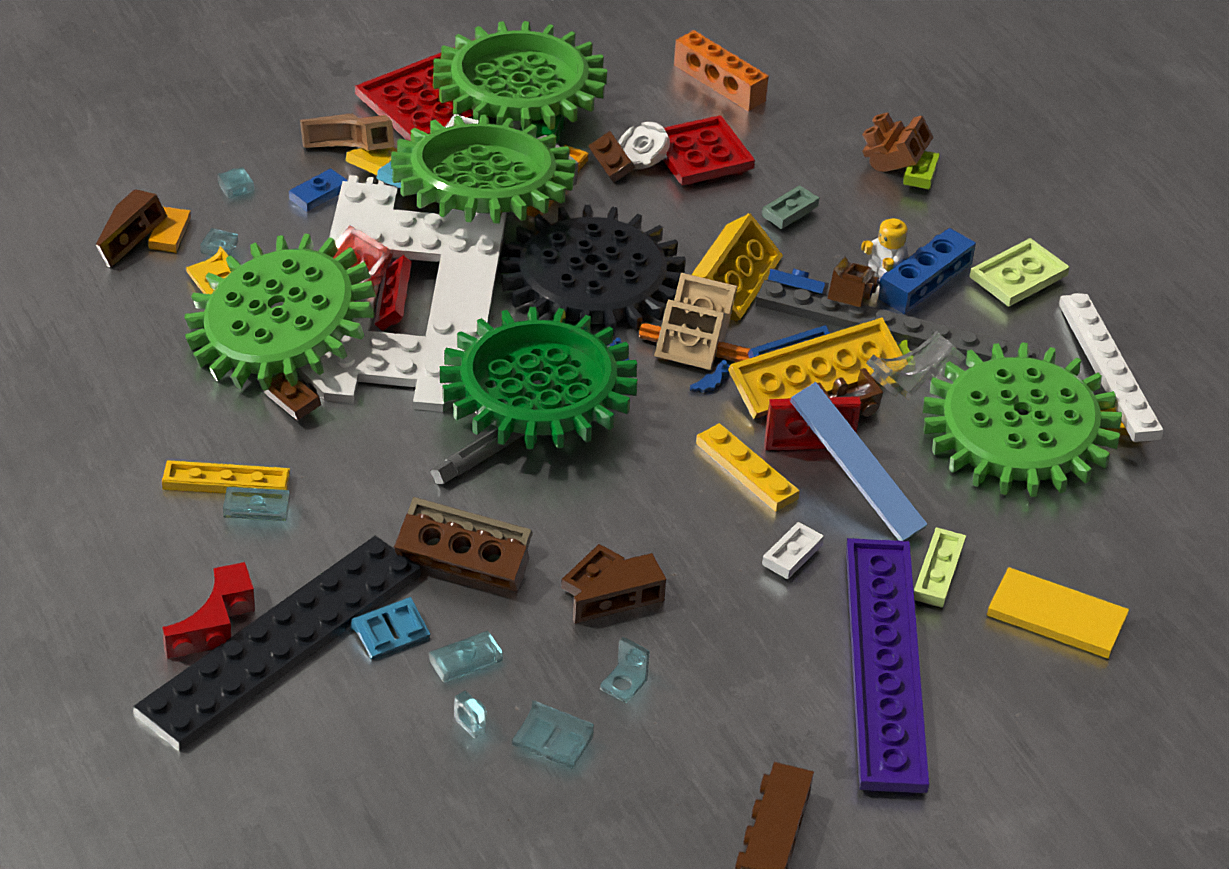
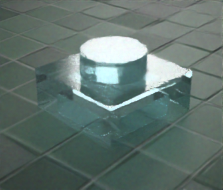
[217,167,254,198]
[200,228,238,256]
[454,690,487,739]

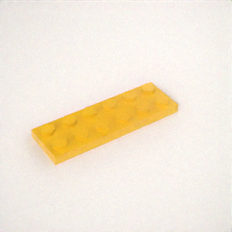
[728,318,908,419]

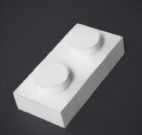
[762,522,824,579]

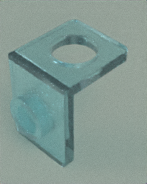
[600,637,650,703]

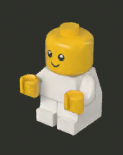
[861,218,909,276]

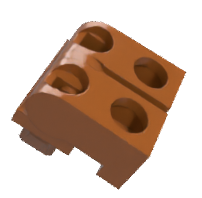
[862,112,934,172]

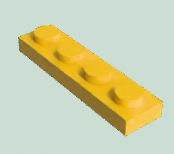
[696,423,800,512]

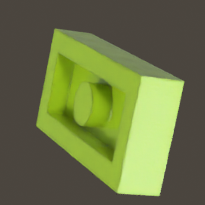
[903,151,940,189]

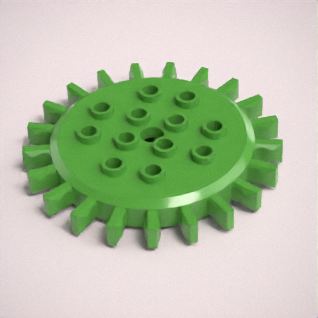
[433,21,607,130]
[391,115,576,224]
[184,234,376,390]
[923,343,1122,497]

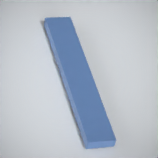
[790,382,927,541]

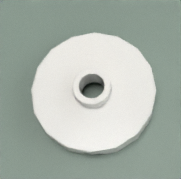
[618,122,670,170]

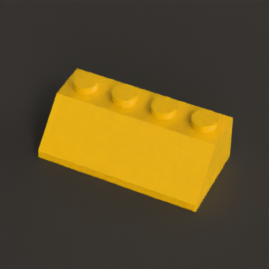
[691,213,783,321]

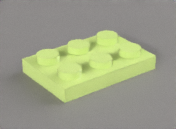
[970,238,1070,306]

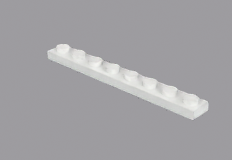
[1059,293,1164,442]

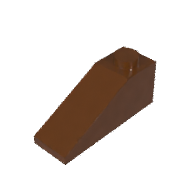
[95,189,167,268]
[573,553,667,624]

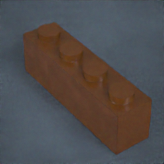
[735,762,814,869]

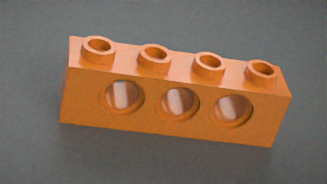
[674,30,769,111]

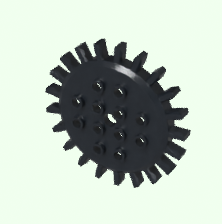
[499,205,686,336]

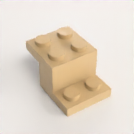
[654,273,738,370]

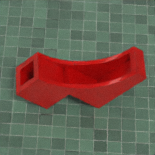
[162,562,255,659]

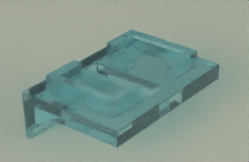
[512,700,594,769]

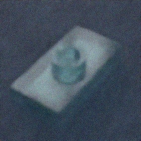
[223,487,290,521]
[429,631,503,683]

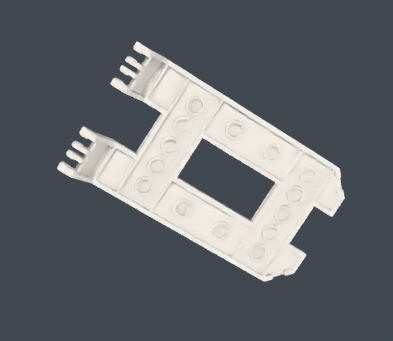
[299,175,507,412]

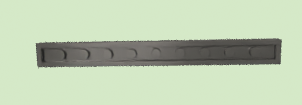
[755,280,1041,362]

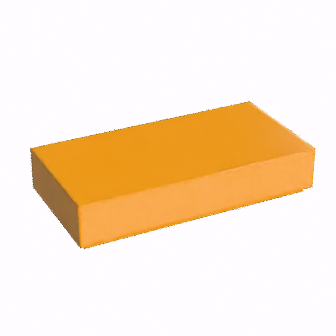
[148,207,191,252]

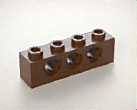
[394,513,530,593]

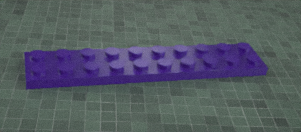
[846,538,929,793]

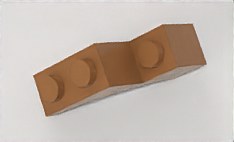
[300,113,395,151]

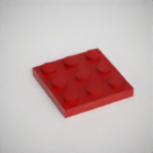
[662,115,755,186]

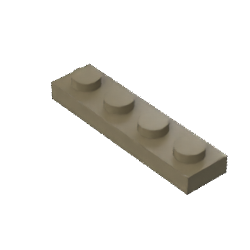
[408,497,533,549]

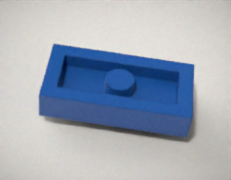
[289,168,348,212]
[768,268,829,294]

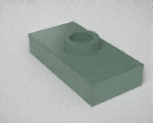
[762,185,820,229]

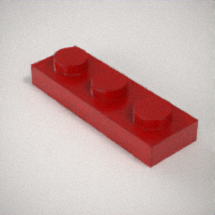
[374,255,411,331]

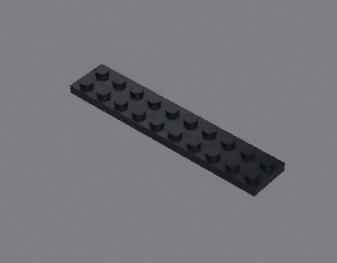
[133,535,420,751]

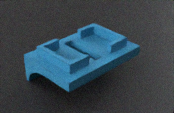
[350,597,431,660]

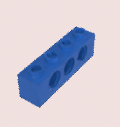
[878,228,976,315]

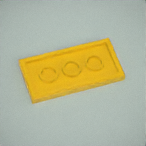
[987,567,1129,659]

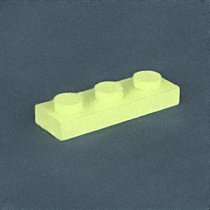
[914,527,966,608]

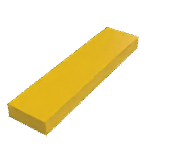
[162,460,290,497]

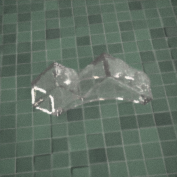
[866,331,966,400]

